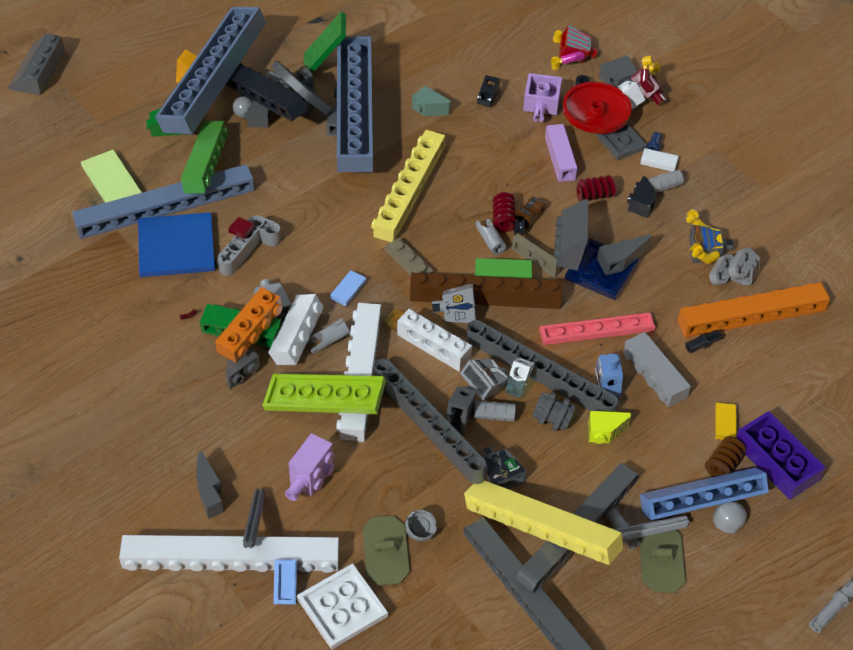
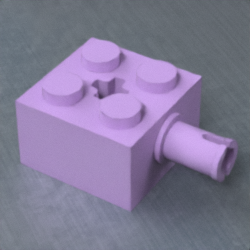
[523,73,562,122]
[285,433,335,501]

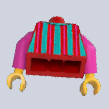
[551,25,598,70]

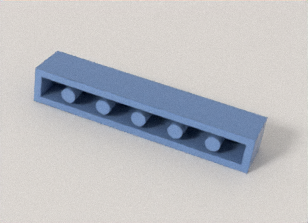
[640,468,769,520]

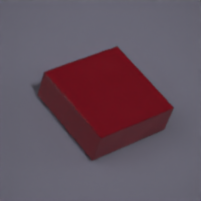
[228,217,254,239]

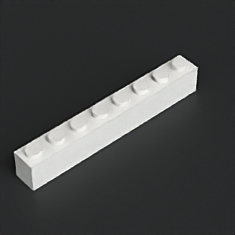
[336,303,381,442]

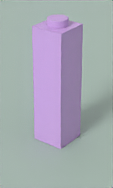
[545,124,577,182]

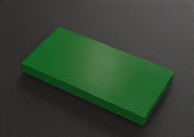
[304,11,346,74]

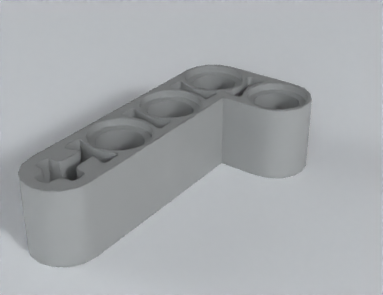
[218,215,281,276]

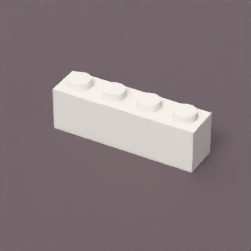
[268,294,324,365]

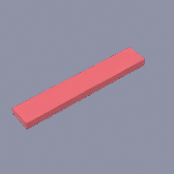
[539,313,655,345]

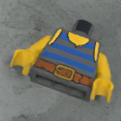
[686,209,733,264]

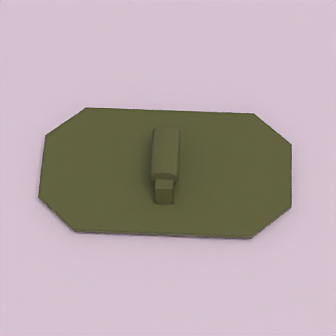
[363,516,410,586]
[639,530,685,593]

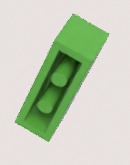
[475,258,532,279]

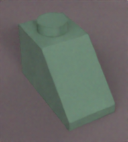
[412,86,451,116]

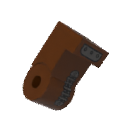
[515,196,546,230]

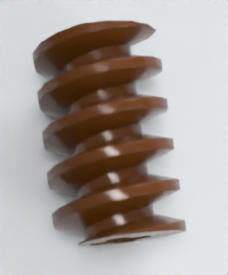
[704,436,747,477]

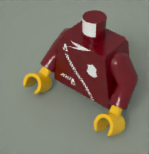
[630,56,666,106]

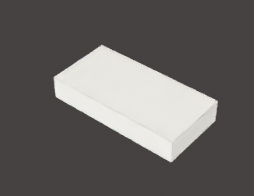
[640,148,678,171]

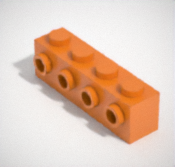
[215,287,282,363]

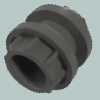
[532,391,575,431]

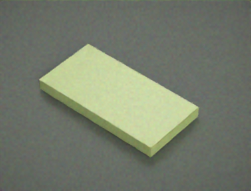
[81,150,142,203]

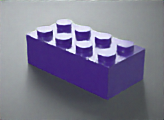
[736,411,826,500]

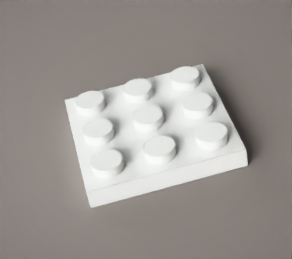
[297,564,388,650]

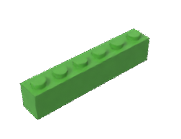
[181,121,228,193]

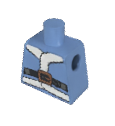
[595,354,623,399]

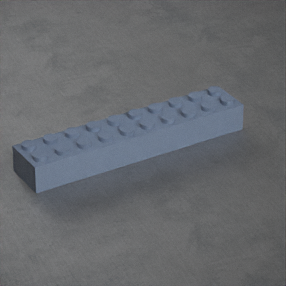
[155,7,266,134]
[337,36,373,172]

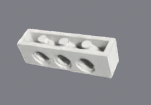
[397,309,472,372]

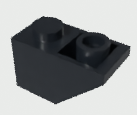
[627,176,657,218]

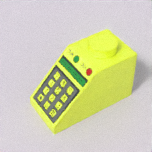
[588,411,631,444]

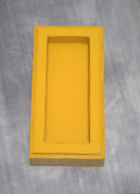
[715,402,736,440]

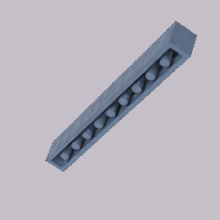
[72,164,254,239]

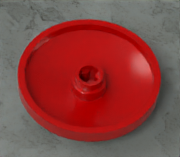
[563,82,632,134]

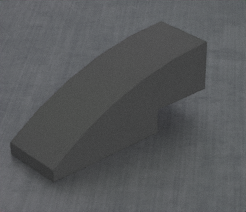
[196,452,224,519]

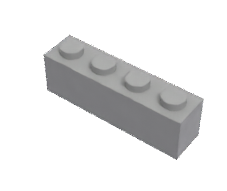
[623,332,691,407]

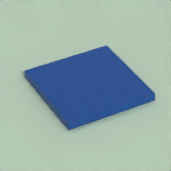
[138,212,215,277]

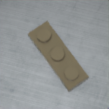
[512,234,560,277]
[385,238,433,276]

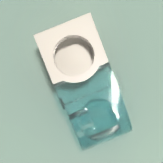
[505,357,535,398]

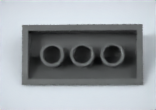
[8,34,65,95]
[553,199,588,271]

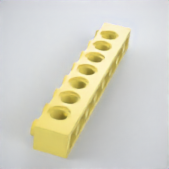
[371,130,445,242]

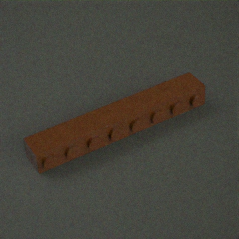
[410,272,562,309]

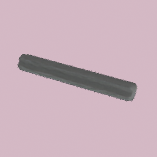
[243,489,265,549]

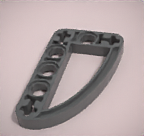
[271,60,332,115]

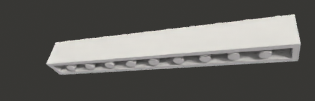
[119,535,339,573]

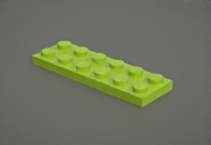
[262,374,386,414]

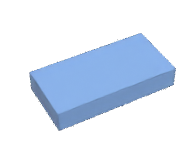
[330,270,366,306]
[274,559,297,604]

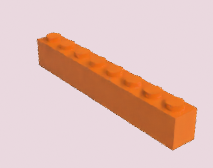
[677,282,830,338]

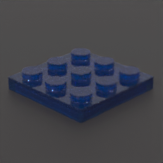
[565,238,639,300]

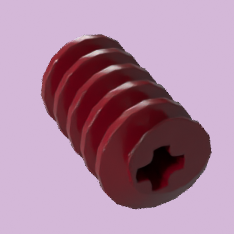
[576,175,616,202]
[492,192,515,232]

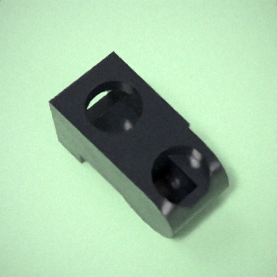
[477,75,500,108]

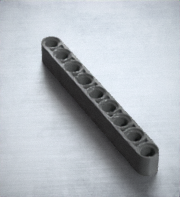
[467,320,618,412]
[374,359,486,484]
[515,463,640,593]
[463,517,592,650]

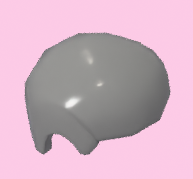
[713,501,747,534]
[405,509,437,542]

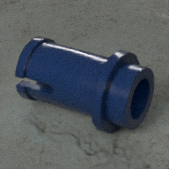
[647,132,662,151]

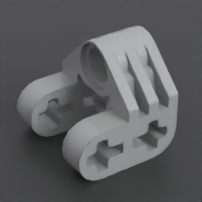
[709,247,760,286]

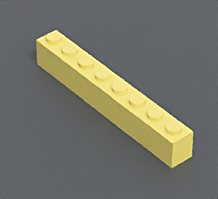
[464,481,623,565]

